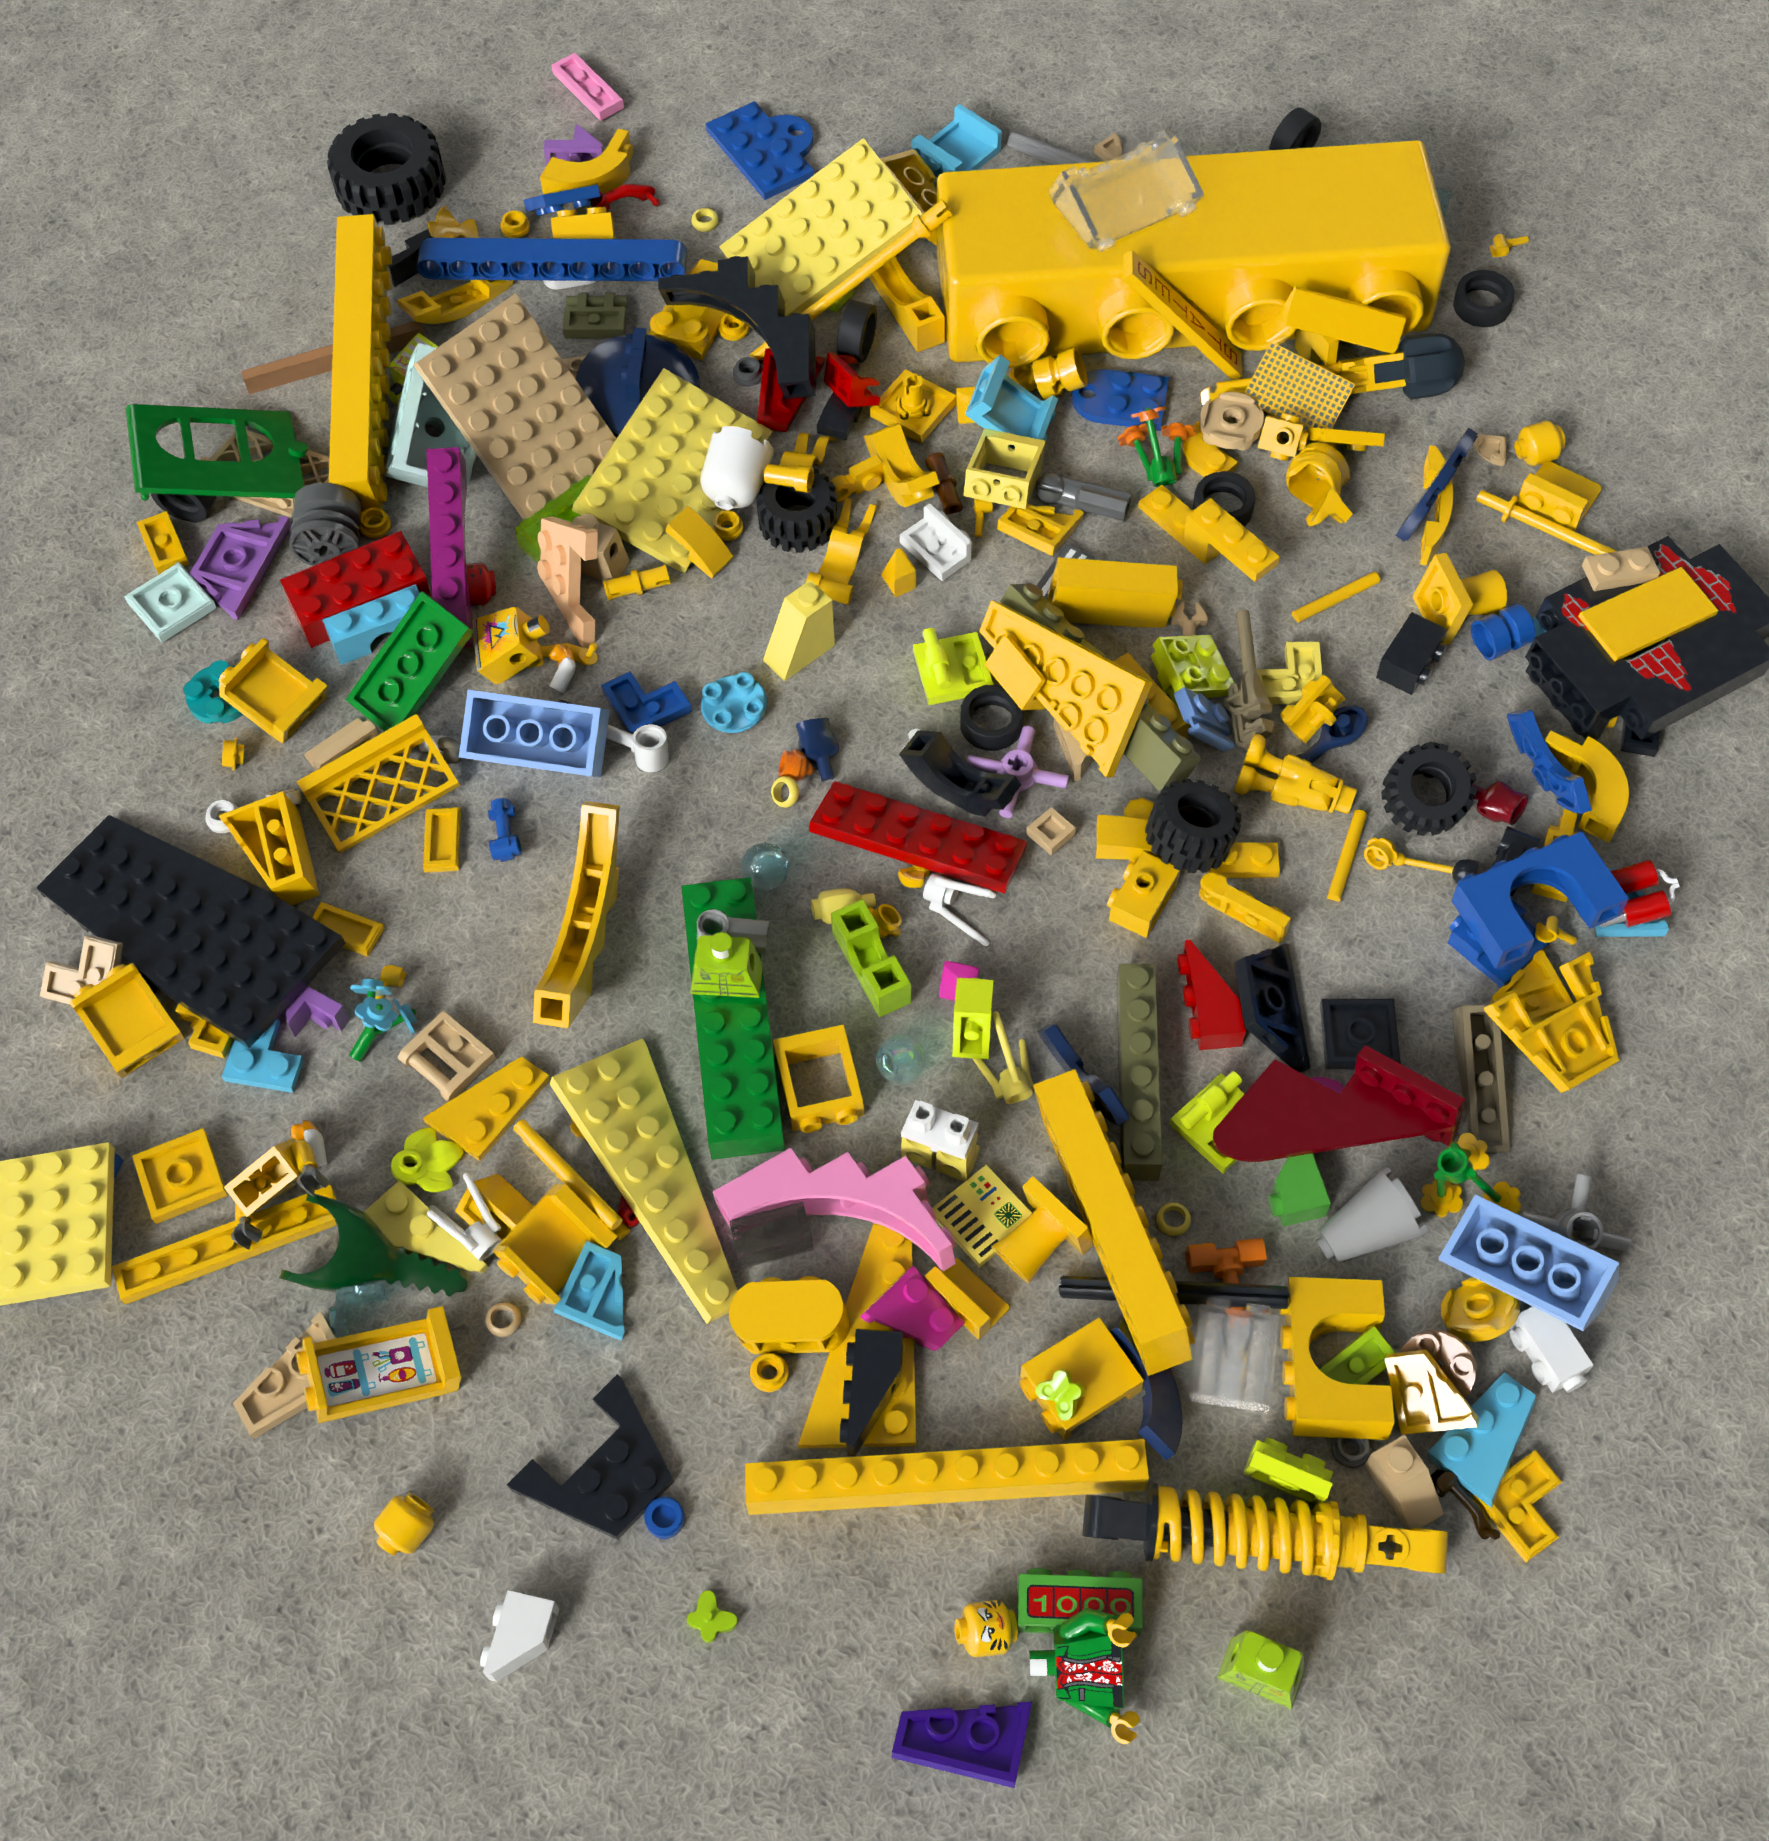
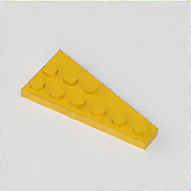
[798,1223,916,1449]

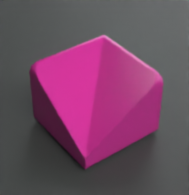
[939,960,980,1001]

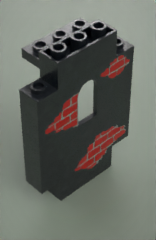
[1525,536,1769,740]

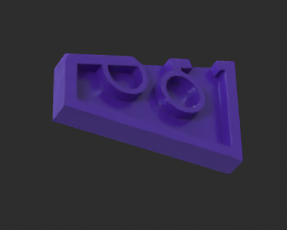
[891,1701,1032,1788]

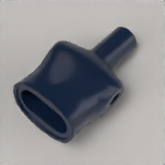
[795,718,839,782]

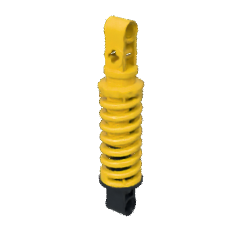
[1082,1483,1448,1581]

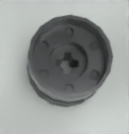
[289,483,362,566]

